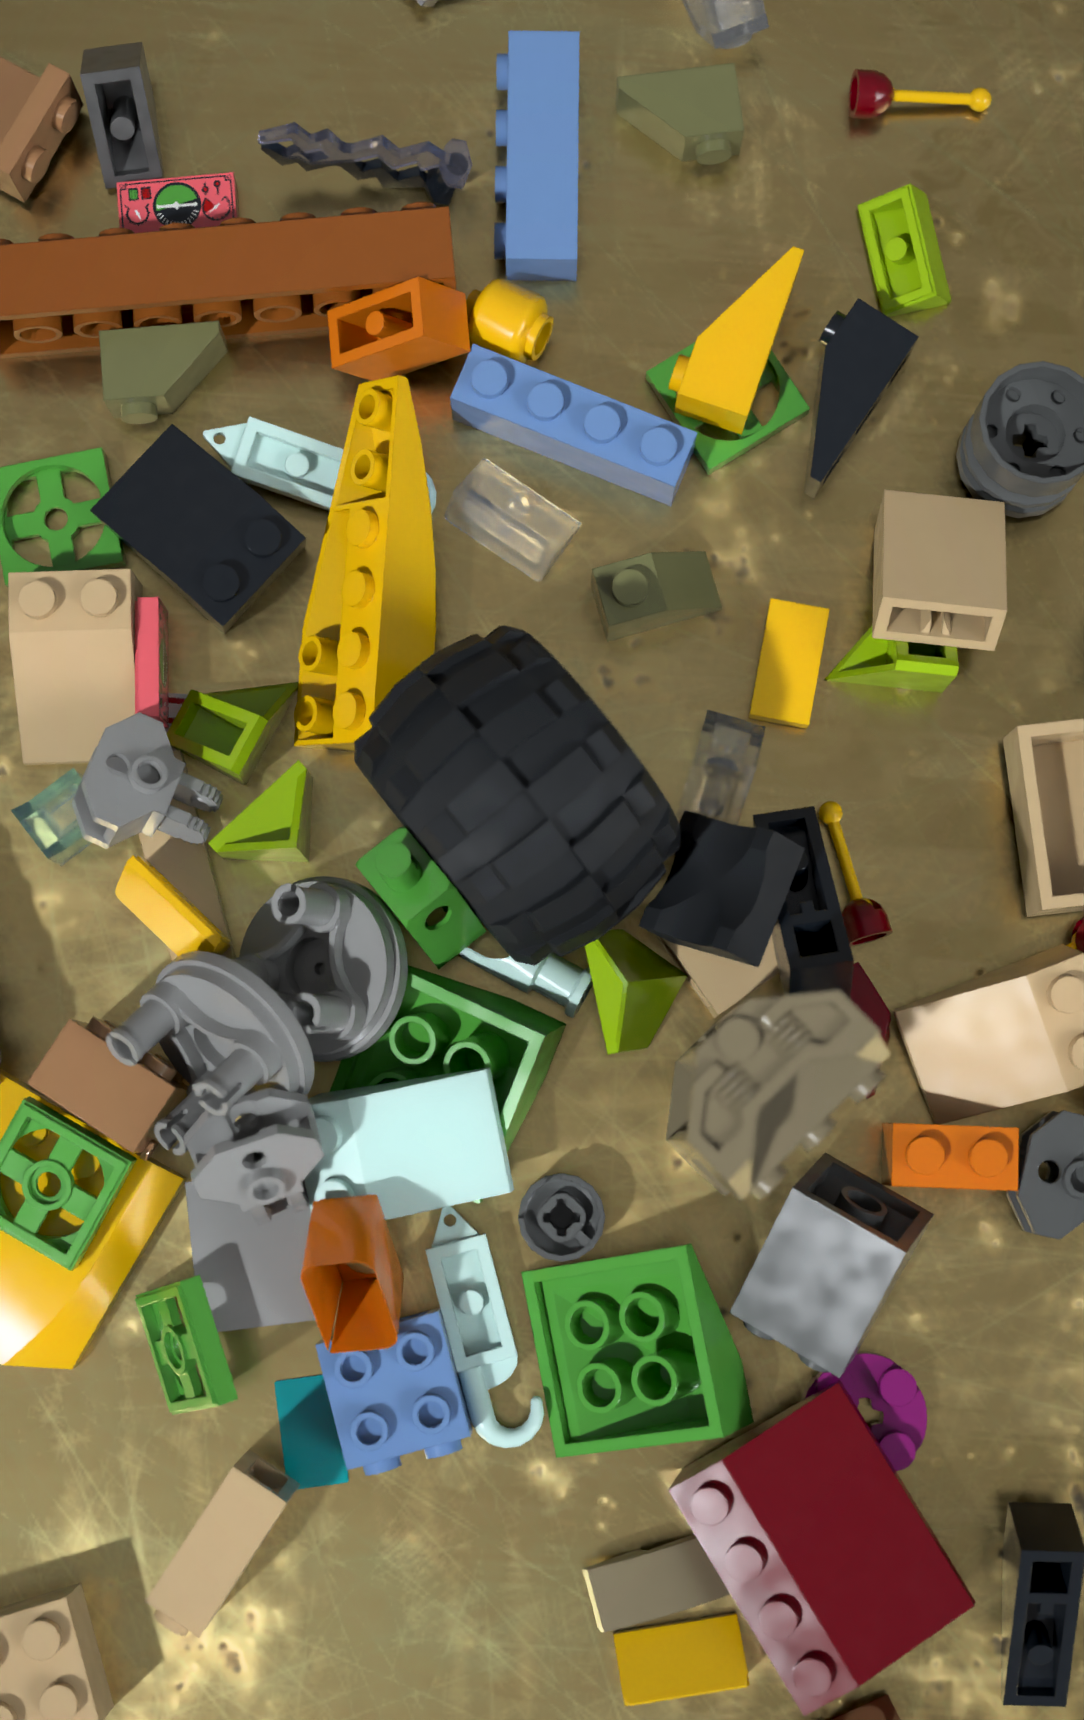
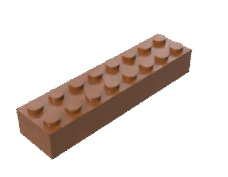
[0,202,457,359]

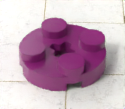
[801,1351,927,1471]

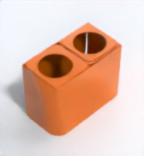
[300,1194,404,1354]

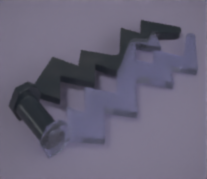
[258,122,472,207]

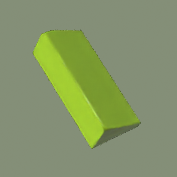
[857,183,951,317]

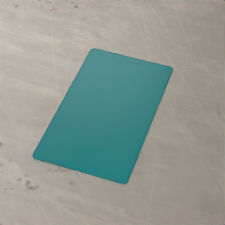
[274,1374,349,1490]

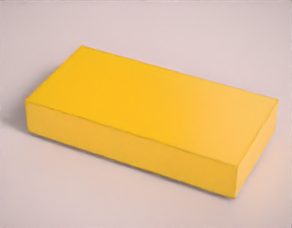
[748,598,830,729]

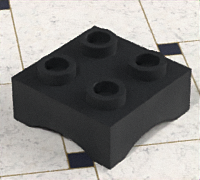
[639,810,805,967]

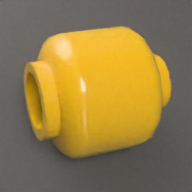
[466,278,554,363]

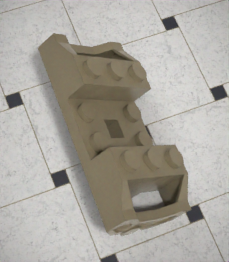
[666,990,890,1201]

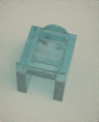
[11,768,92,866]

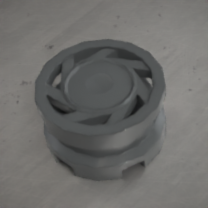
[518,1173,605,1262]

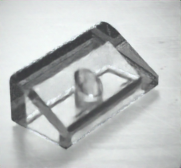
[444,457,582,582]

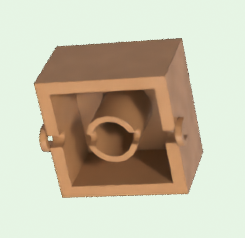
[27,1016,188,1161]

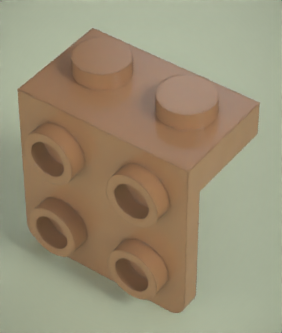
[0,57,84,203]

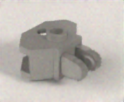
[72,712,223,849]
[184,1088,324,1225]

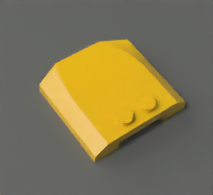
[0,1069,187,1369]

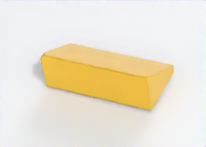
[115,855,231,956]
[613,1612,750,1706]

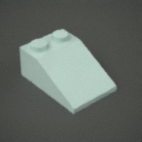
[304,1067,514,1220]

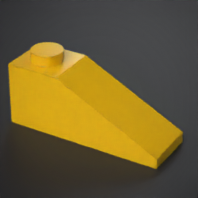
[668,246,804,435]

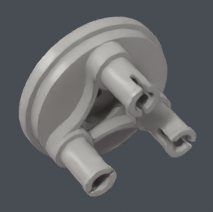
[231,876,408,1062]
[106,951,315,1155]

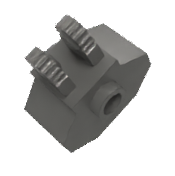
[1006,1110,1084,1240]

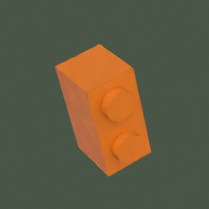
[327,276,471,381]
[881,1123,1019,1191]

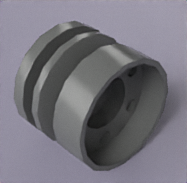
[956,361,1084,518]

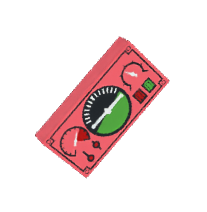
[116,172,239,233]
[135,597,169,728]

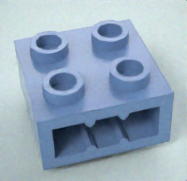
[315,1307,473,1476]

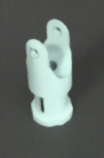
[459,916,593,1018]

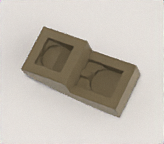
[582,1534,730,1632]

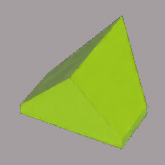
[824,626,959,693]
[166,682,298,786]
[208,760,313,862]
[585,929,688,1055]

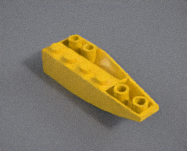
[294,375,436,751]

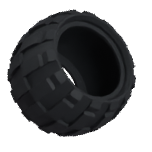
[354,625,680,966]

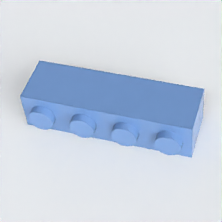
[494,31,580,281]
[450,343,698,506]

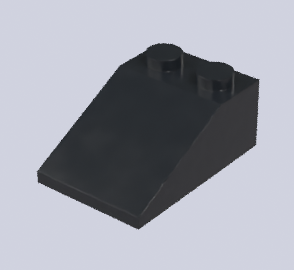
[90,424,306,634]

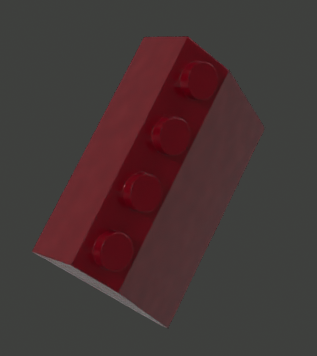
[668,1379,976,1716]

